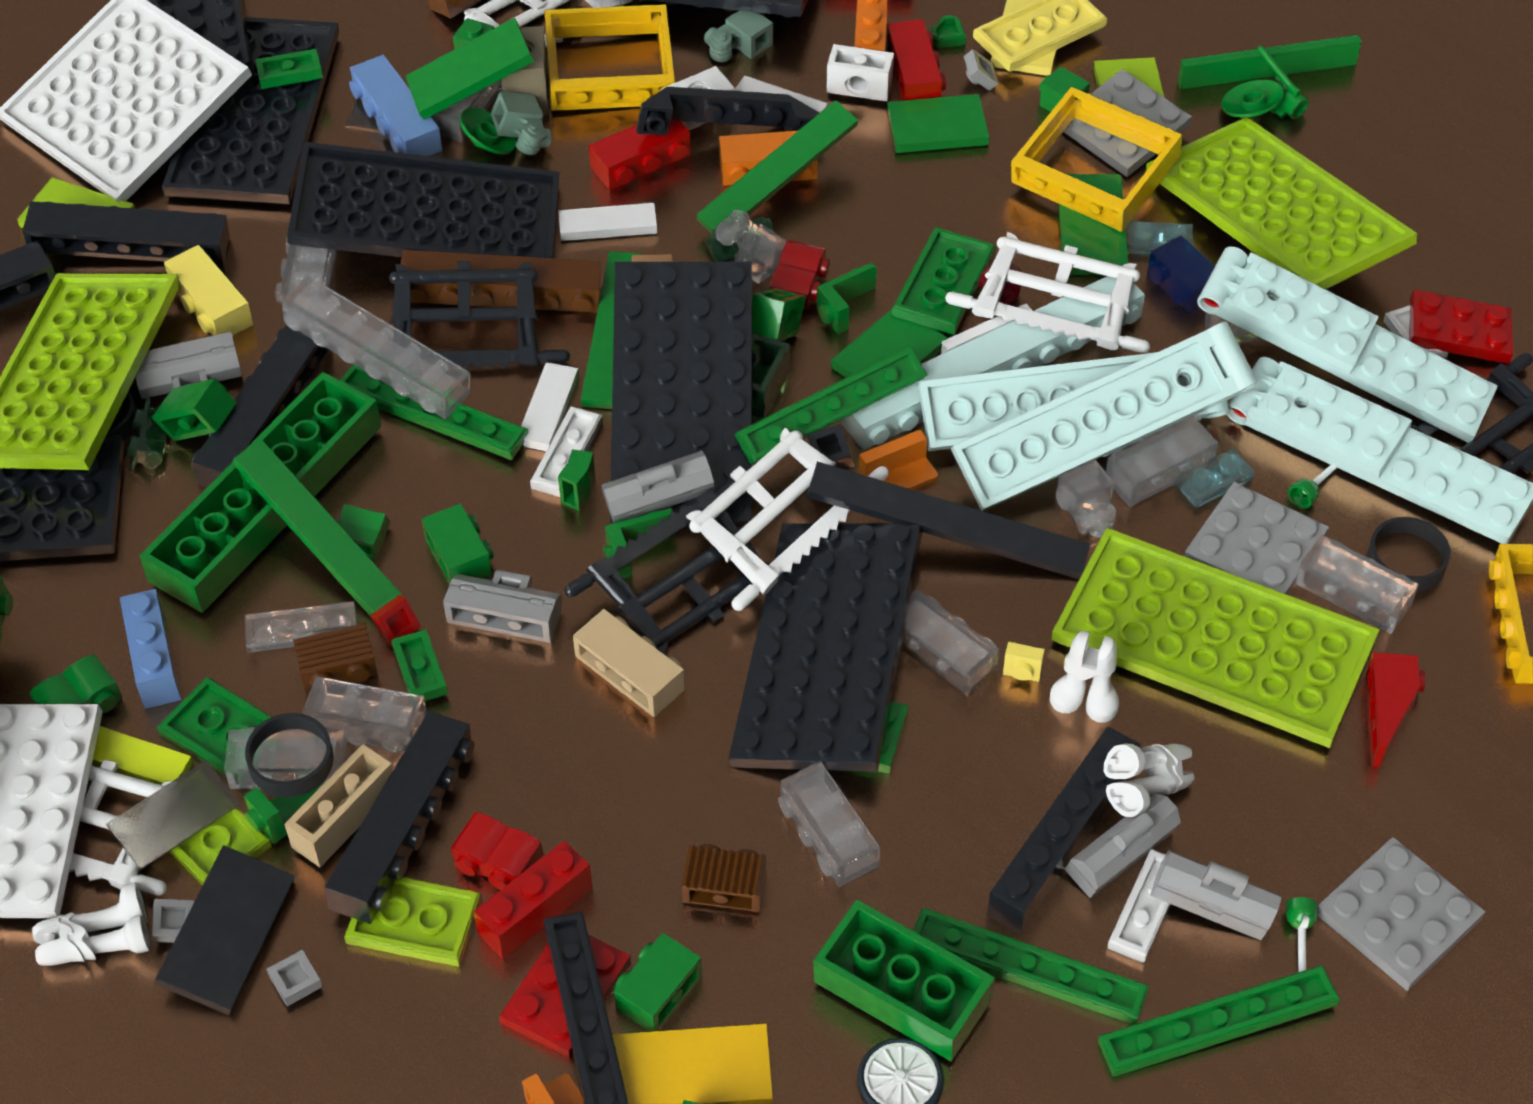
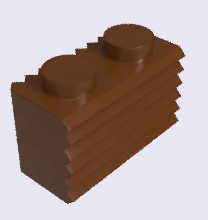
[293,623,378,692]
[681,844,767,912]

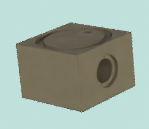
[501,26,549,115]

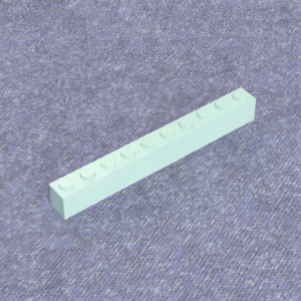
[841,276,1145,450]

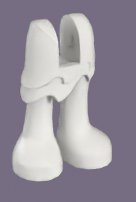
[1049,631,1119,723]
[1103,743,1195,817]
[32,882,151,966]

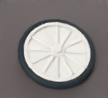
[857,1038,944,1104]

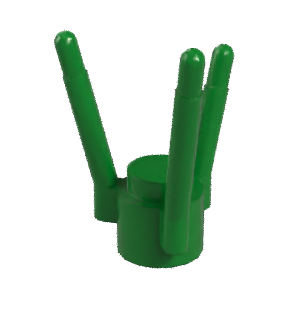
[1258,46,1310,119]

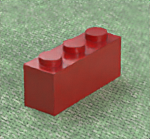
[886,19,946,101]
[589,120,691,191]
[473,840,593,960]

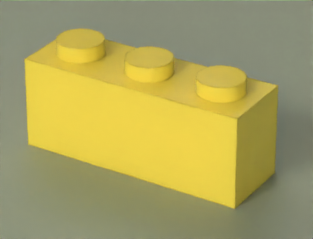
[164,245,253,336]

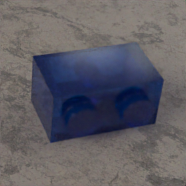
[1147,235,1215,314]

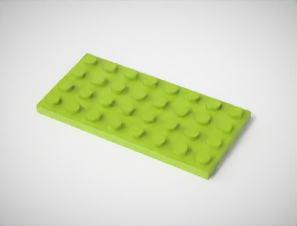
[1146,117,1417,289]
[0,273,181,470]
[1051,528,1380,748]

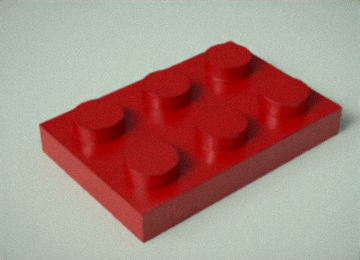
[1409,289,1513,364]
[499,934,631,1059]

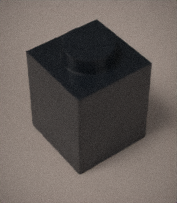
[807,424,854,470]

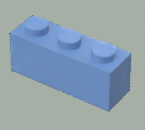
[119,589,181,709]

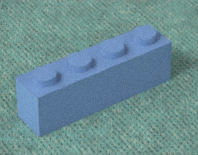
[349,54,442,156]

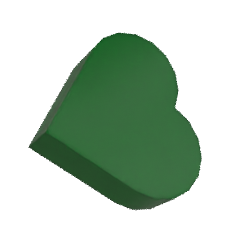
[929,15,966,48]

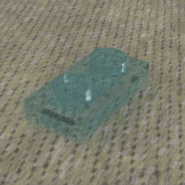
[1126,221,1193,257]
[1175,448,1254,508]

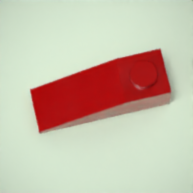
[1366,652,1425,767]

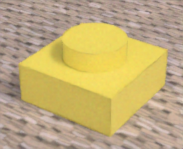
[1003,642,1045,682]

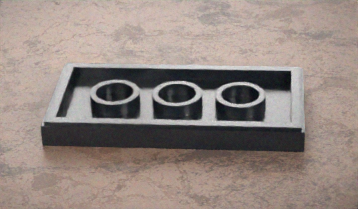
[155,845,295,1015]

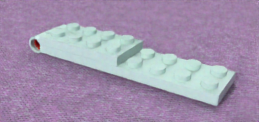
[1197,247,1498,443]
[951,321,1258,511]
[918,352,1229,451]
[1227,357,1533,544]

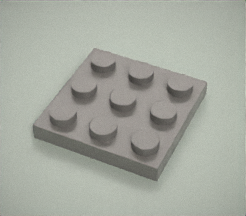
[1063,69,1192,177]
[1184,482,1329,595]
[1318,837,1486,991]

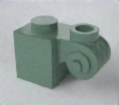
[704,10,773,62]
[490,91,551,155]

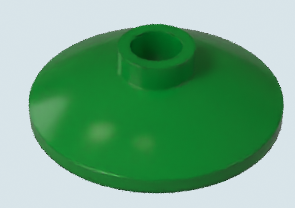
[1221,80,1284,118]
[459,107,516,155]

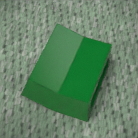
[558,449,596,511]
[338,504,391,558]

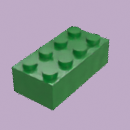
[813,899,995,1062]

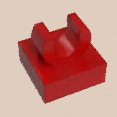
[370,595,421,648]

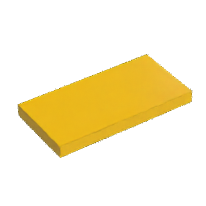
[612,1024,773,1104]

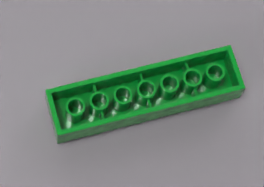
[139,372,382,613]

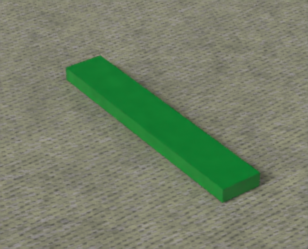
[1177,35,1362,90]
[697,100,858,240]
[581,251,641,409]
[735,346,928,465]
[340,363,528,460]
[233,439,401,617]
[913,907,1149,1025]
[1098,965,1340,1077]

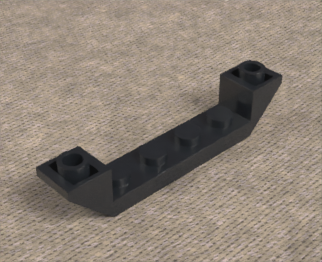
[635,86,819,135]

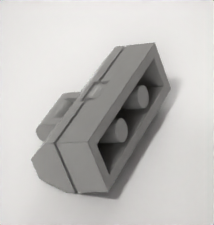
[135,332,242,399]
[601,451,714,523]
[443,569,562,643]
[1065,793,1181,898]
[1150,850,1282,941]

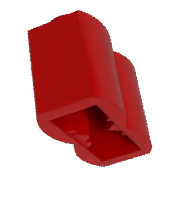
[770,240,830,310]
[450,812,544,890]

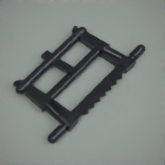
[359,261,570,370]
[1411,353,1533,474]
[564,479,770,654]

